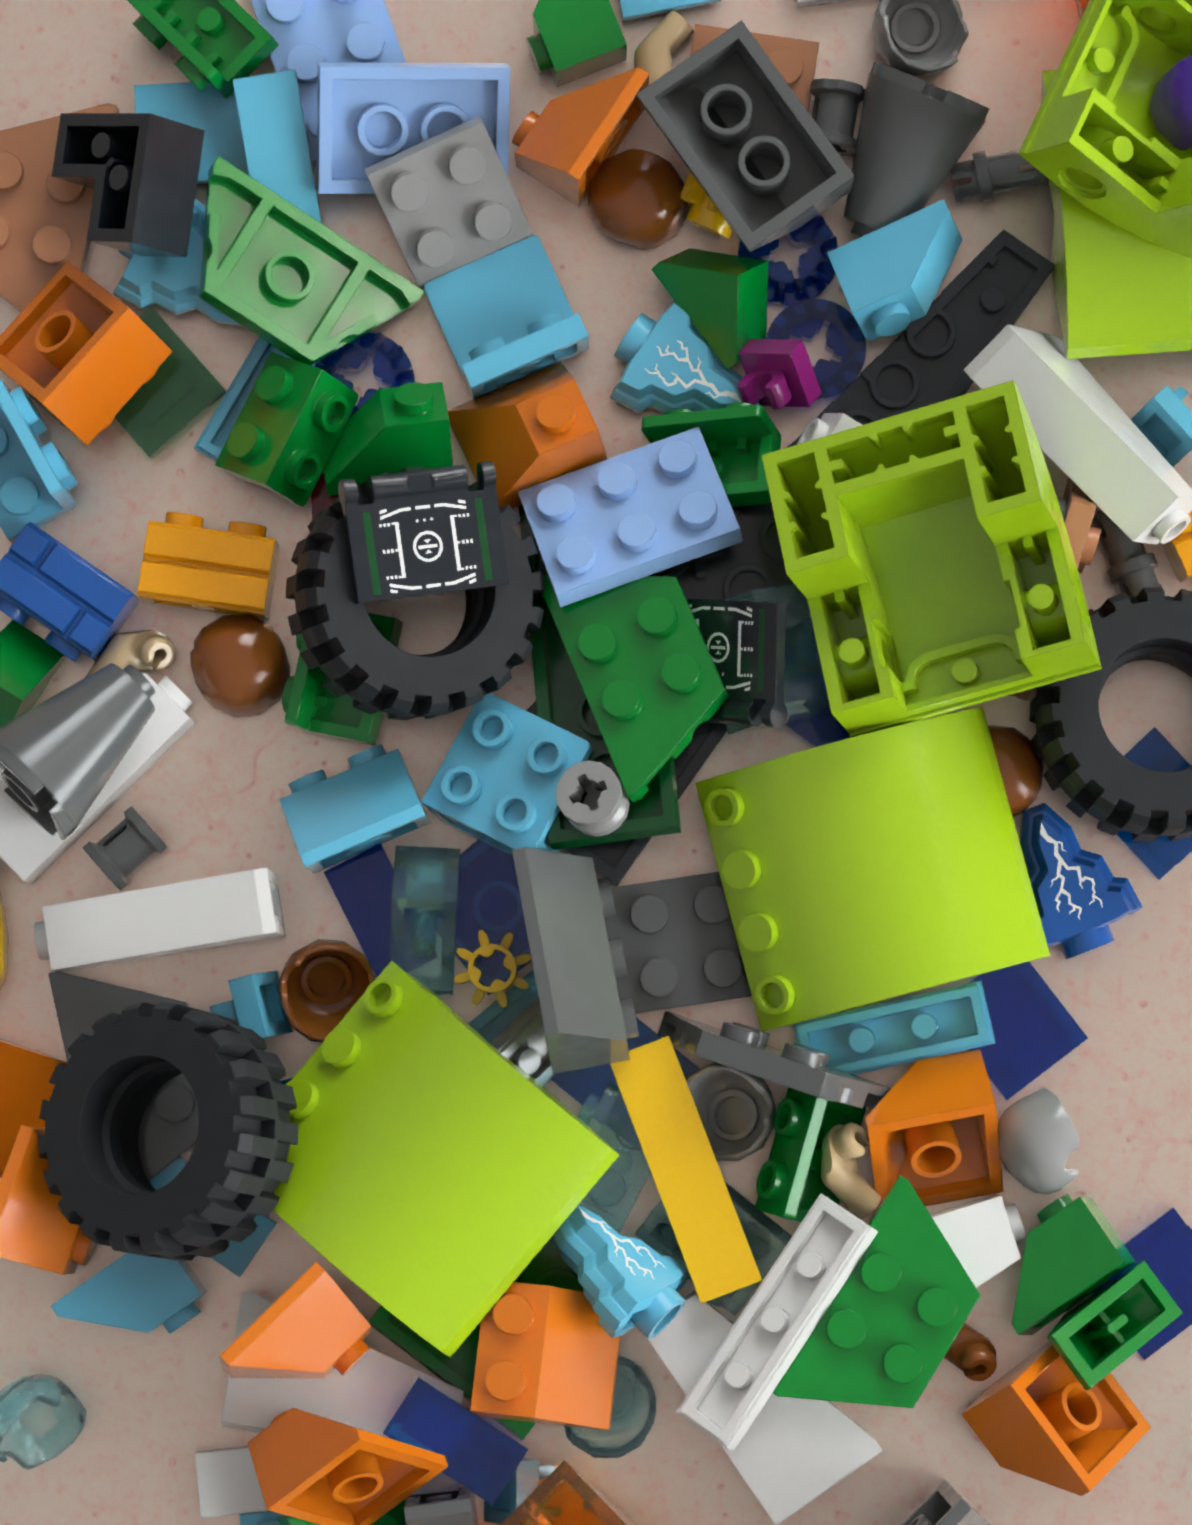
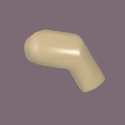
[634,10,694,85]
[85,629,175,678]
[821,1123,881,1219]

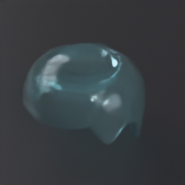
[564,1354,657,1458]
[0,1374,87,1469]

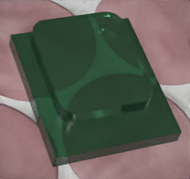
[115,306,226,458]

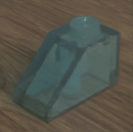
[390,846,460,996]

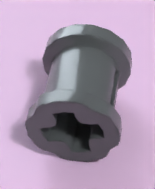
[810,78,865,155]
[82,806,168,891]

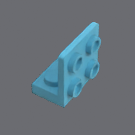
[424,235,589,400]
[0,378,79,543]
[421,693,593,857]

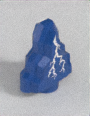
[1019,803,1143,959]

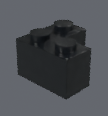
[52,113,205,257]

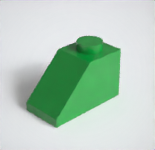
[526,0,627,87]
[324,382,453,496]
[1011,1194,1136,1335]

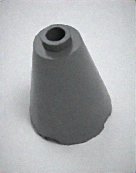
[844,62,989,237]
[0,663,155,840]

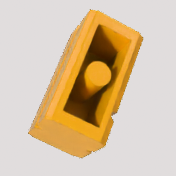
[137,512,279,620]

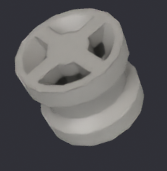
[556,760,630,837]

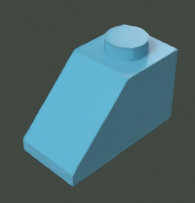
[827,199,963,342]
[51,1253,207,1334]

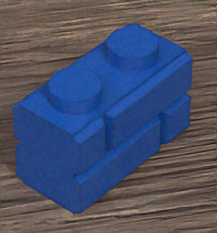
[0,522,139,662]

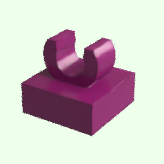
[737,339,822,409]

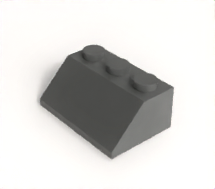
[636,20,854,252]
[512,847,639,1074]

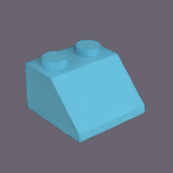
[279,744,430,873]

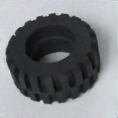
[285,467,545,721]
[1029,587,1192,842]
[38,1001,299,1261]

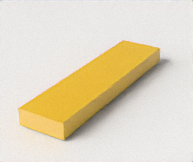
[610,1036,762,1304]

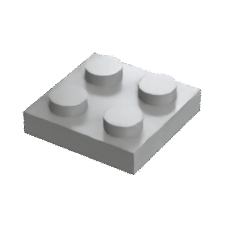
[364,116,533,287]

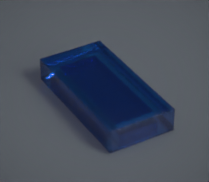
[324,843,439,977]
[383,1377,528,1505]

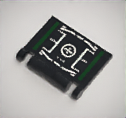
[338,461,509,604]
[687,598,788,728]

